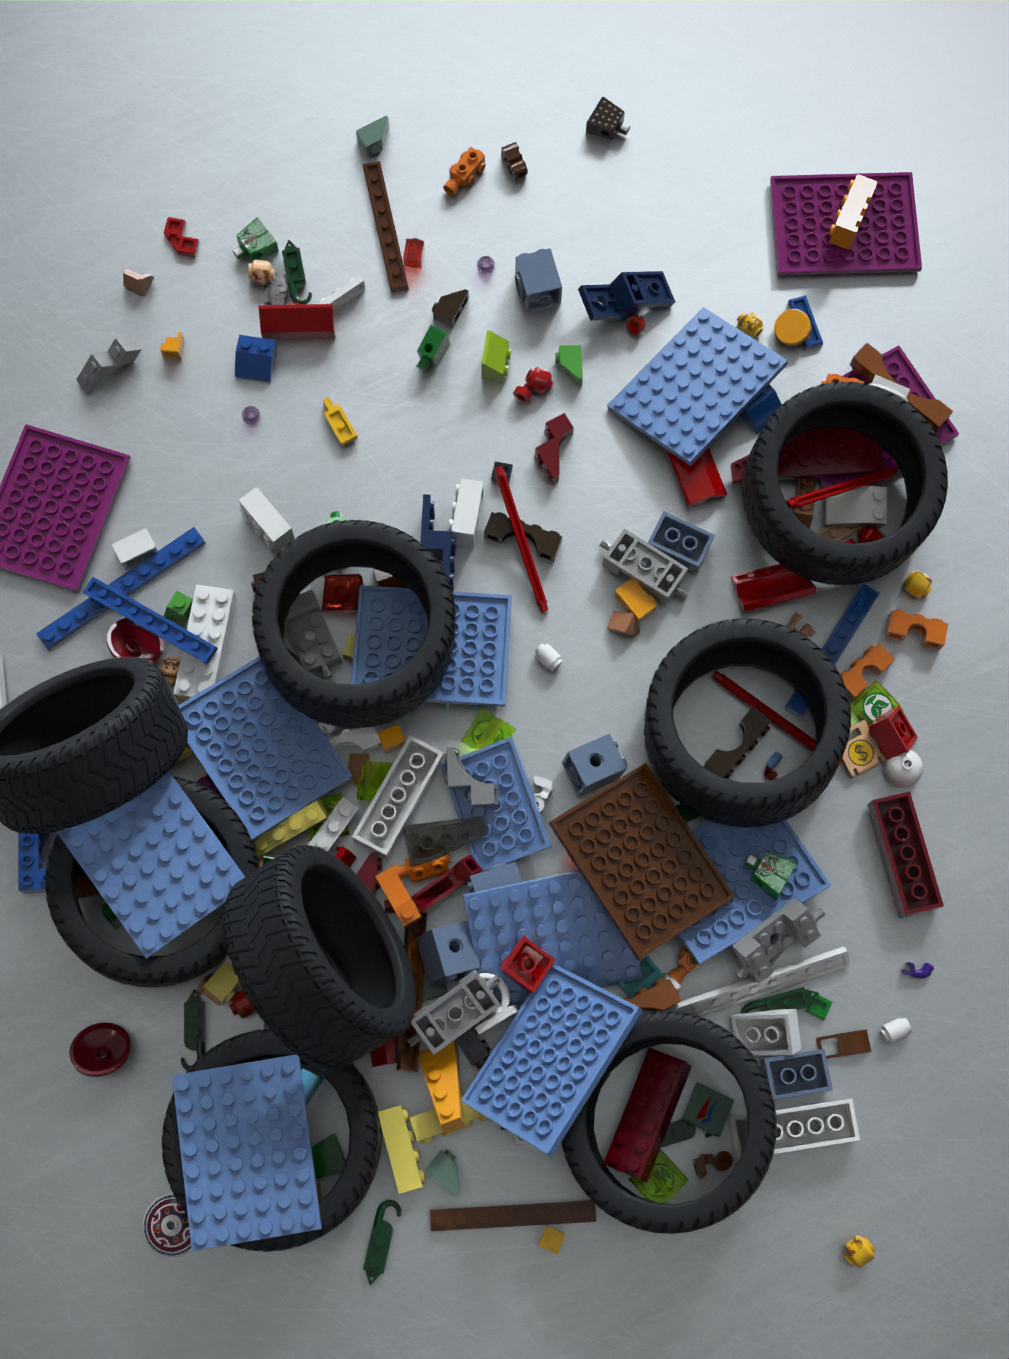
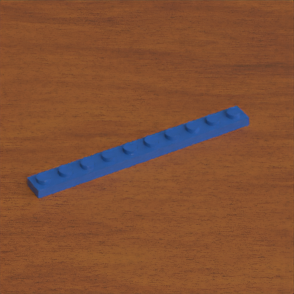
[36,527,206,650]

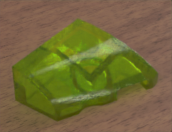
[357,760,394,800]

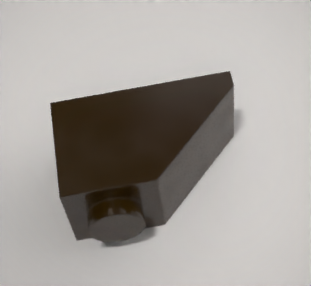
[432,289,469,328]

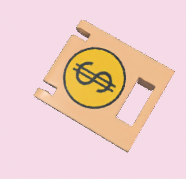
[841,720,886,779]

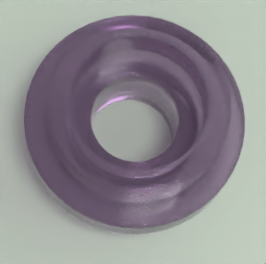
[477,256,495,274]
[242,406,260,424]

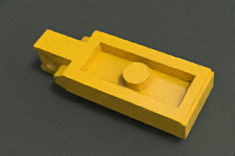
[323,397,358,447]

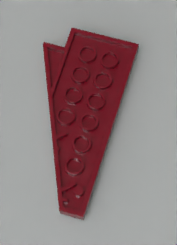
[730,427,882,484]

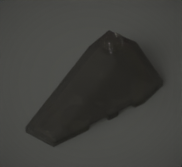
[404,816,486,865]

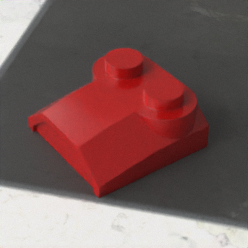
[500,935,556,993]

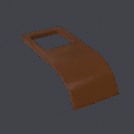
[816,1029,872,1059]

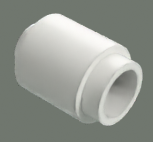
[535,644,563,672]
[880,1018,912,1045]

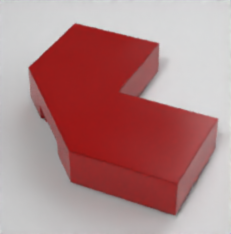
[164,217,199,258]

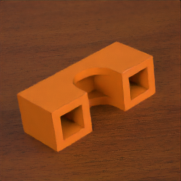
[884,610,949,650]
[840,643,895,702]

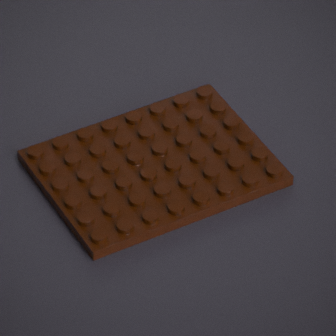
[548,763,735,960]

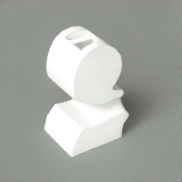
[534,775,553,814]

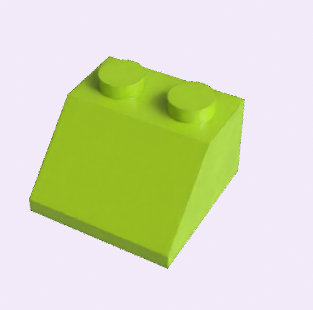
[481,330,512,382]

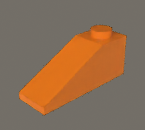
[375,866,422,928]

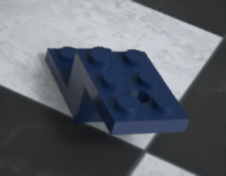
[578,271,676,321]
[420,494,456,591]

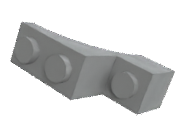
[76,336,142,393]
[444,747,499,807]

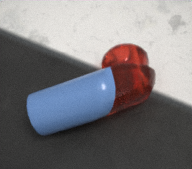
[764,752,782,780]

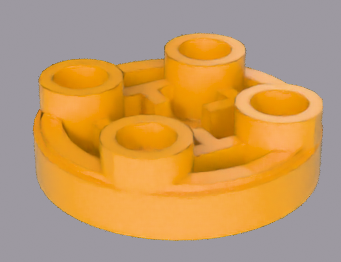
[774,309,811,346]

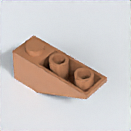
[792,478,817,529]

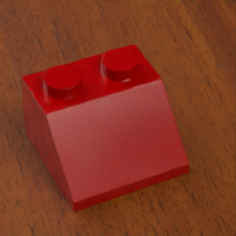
[869,705,918,760]

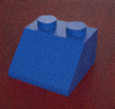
[235,335,278,383]
[740,384,782,434]

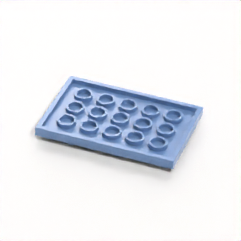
[440,736,552,873]

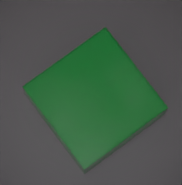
[805,993,832,1020]

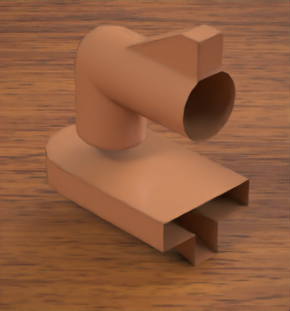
[787,612,816,637]

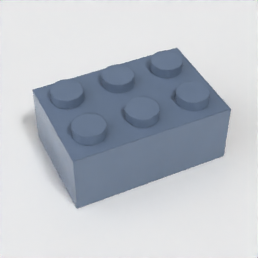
[648,511,715,574]
[761,1049,833,1100]

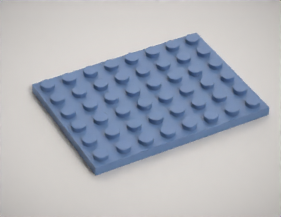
[607,307,788,466]
[351,585,512,707]
[178,656,353,841]
[56,771,245,959]
[678,820,831,966]
[463,870,642,1007]
[461,964,642,1157]
[172,1055,322,1251]

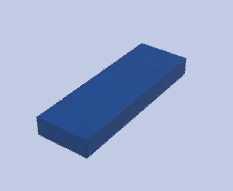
[788,295,823,350]

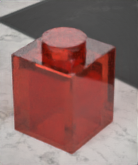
[403,238,425,269]

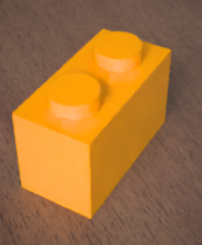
[614,578,657,623]

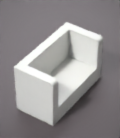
[112,528,158,569]

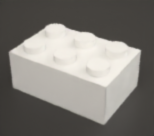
[448,478,484,547]
[239,487,295,553]

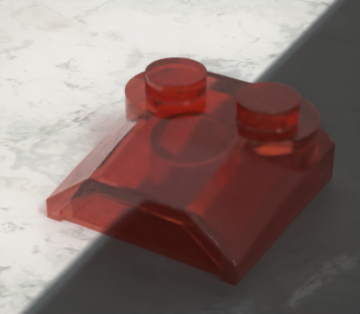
[321,574,364,615]

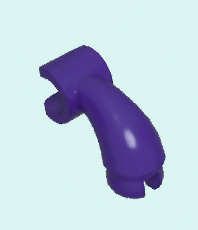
[901,962,934,979]

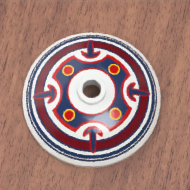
[142,1193,192,1258]

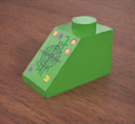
[555,345,583,386]
[164,591,193,627]

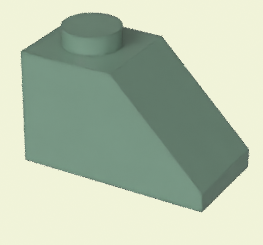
[356,115,389,156]
[425,1150,460,1197]

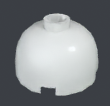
[883,749,923,788]

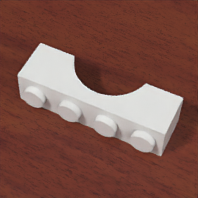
[326,727,382,754]

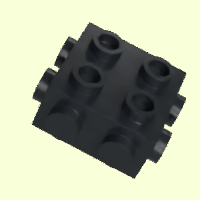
[455,1025,491,1068]

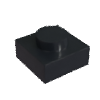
[491,461,513,484]

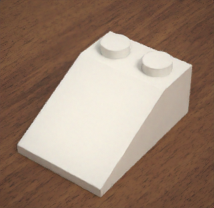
[825,486,887,529]
[731,1009,802,1056]

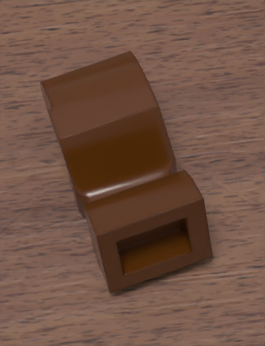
[501,142,528,179]
[692,1151,733,1180]

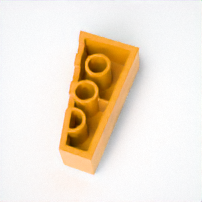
[419,1040,464,1135]

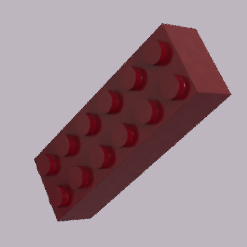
[867,791,944,918]
[603,1047,692,1183]

